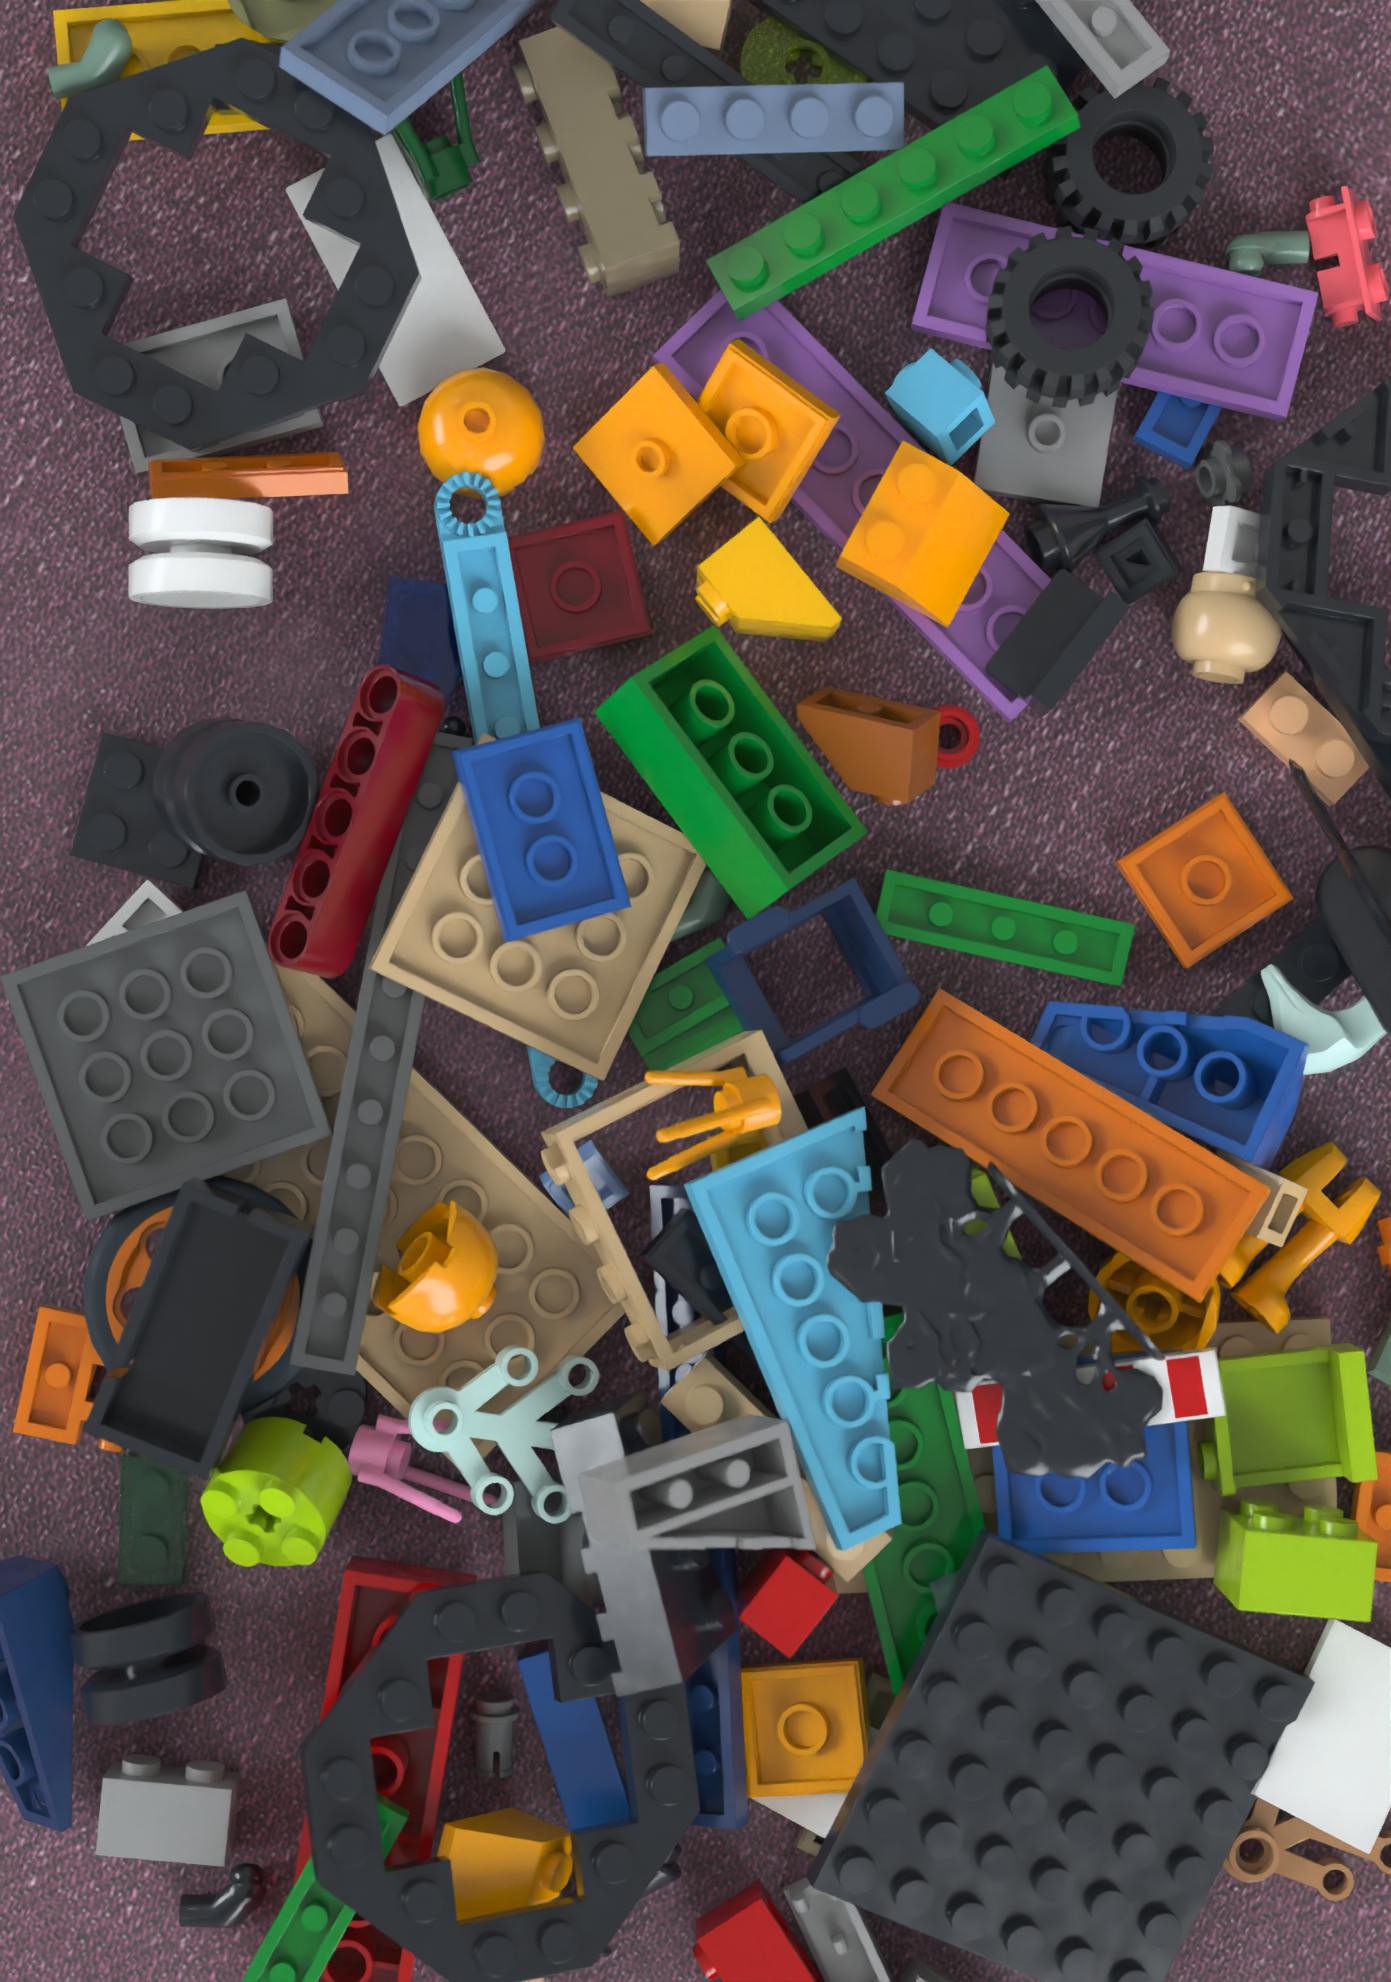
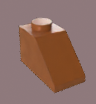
[796,686,941,806]

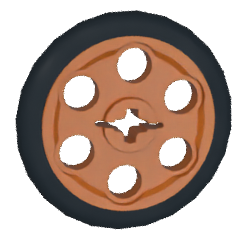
[84,1176,313,1413]

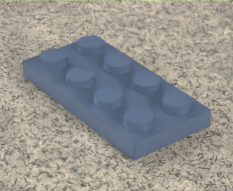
[279,0,539,136]

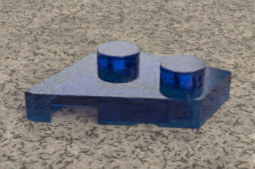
[377,576,462,702]

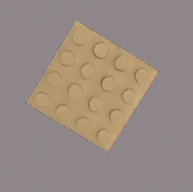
[368,733,706,1081]

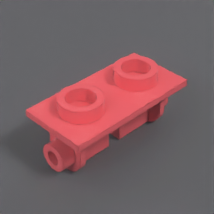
[1305,186,1389,328]

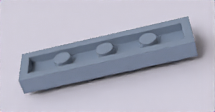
[642,82,904,157]

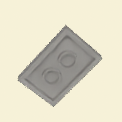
[120,298,324,478]

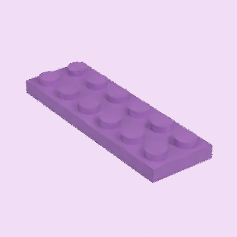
[911,202,1319,422]

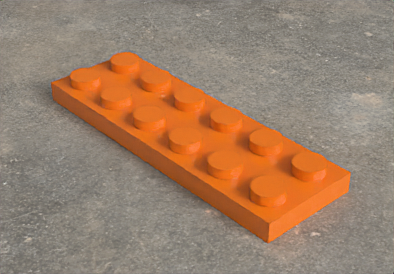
[871,988,1271,1303]

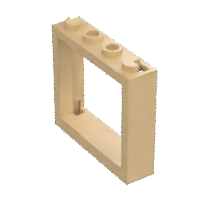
[541,1030,808,1371]

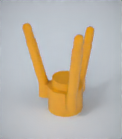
[645,1067,781,1180]

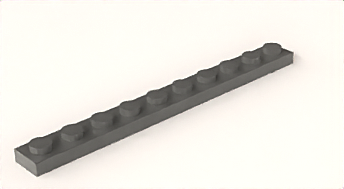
[290,732,473,1376]

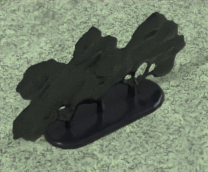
[1289,759,1391,1037]
[827,1138,1166,1478]

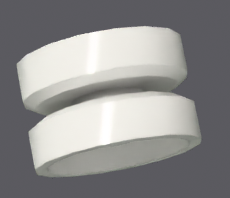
[129,498,273,609]

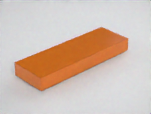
[148,452,348,499]

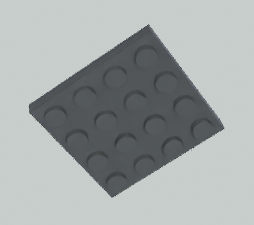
[0,890,334,1221]

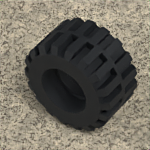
[1043,77,1214,249]
[985,226,1154,408]

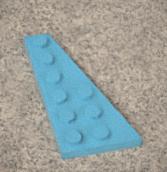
[683,1107,901,1551]

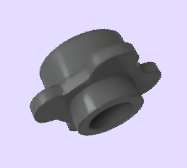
[1196,440,1252,510]

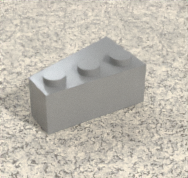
[577,1414,816,1549]

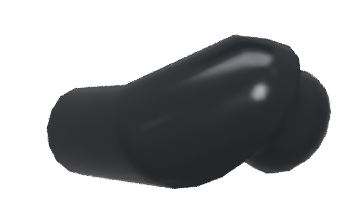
[179,1863,267,1928]

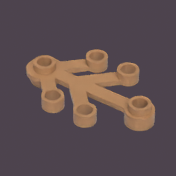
[1223,1797,1391,1901]

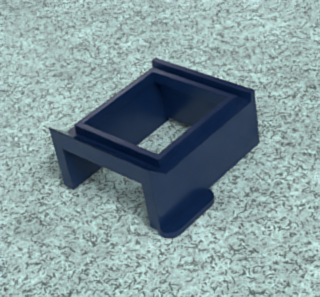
[705,877,920,1066]

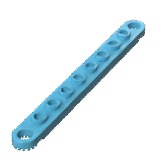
[434,472,598,1108]

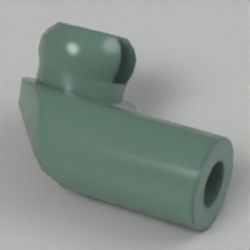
[48,19,132,100]
[1225,230,1309,277]
[671,864,732,942]

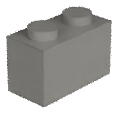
[95,1754,241,1867]

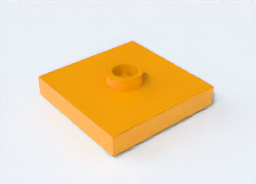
[696,339,841,523]
[572,362,745,546]
[741,1657,872,1798]

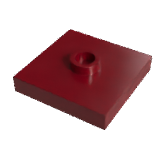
[507,510,653,666]

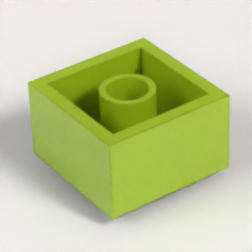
[1213,1499,1378,1622]

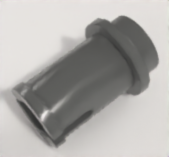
[469,1691,520,1778]

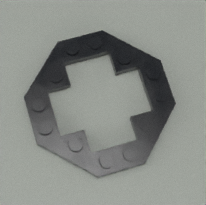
[13,37,422,453]
[1255,376,1391,744]
[299,1570,700,1982]

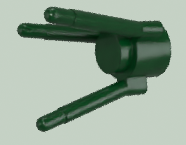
[390,72,481,202]

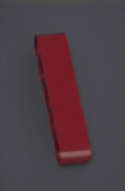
[268,665,445,979]

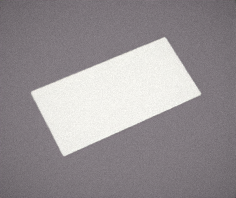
[286,134,505,406]

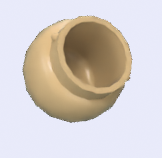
[1171,572,1281,684]

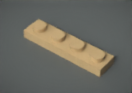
[661,1351,894,1583]

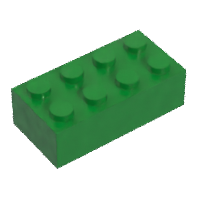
[594,625,868,920]

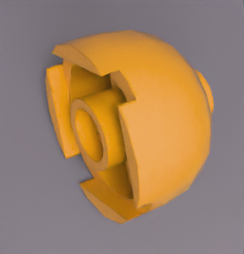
[417,367,545,500]
[373,1200,498,1333]
[1088,1250,1220,1352]

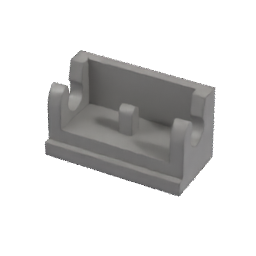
[783,1877,894,1982]

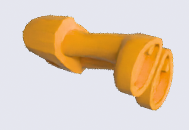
[1217,1142,1382,1335]

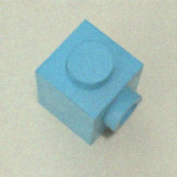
[885,348,995,466]

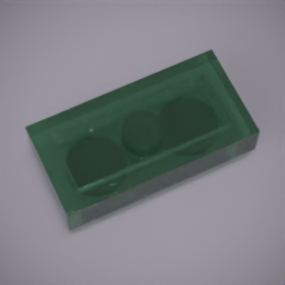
[118,1452,189,1585]

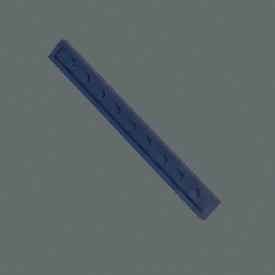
[649,1183,748,1830]

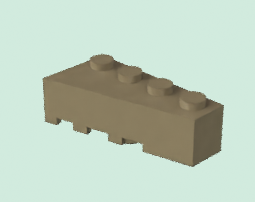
[512,27,680,298]

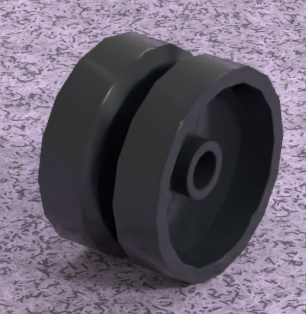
[153,717,319,866]
[67,1592,228,1725]

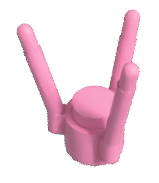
[348,1414,499,1523]

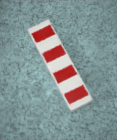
[955,1347,1226,1449]

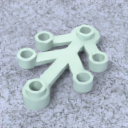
[408,1345,599,1524]

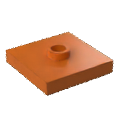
[1115,792,1294,968]

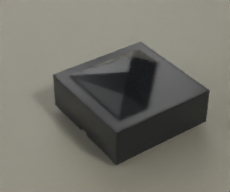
[1093,517,1184,605]

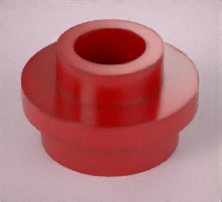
[932,705,980,769]

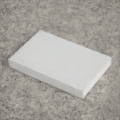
[1251,1618,1391,1854]

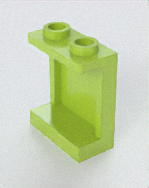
[1197,1343,1378,1496]

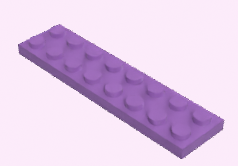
[653,289,1051,723]

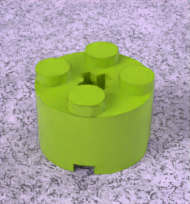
[200,1417,352,1567]

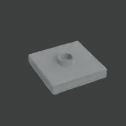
[972,363,1118,507]

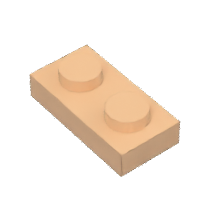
[1238,671,1369,806]

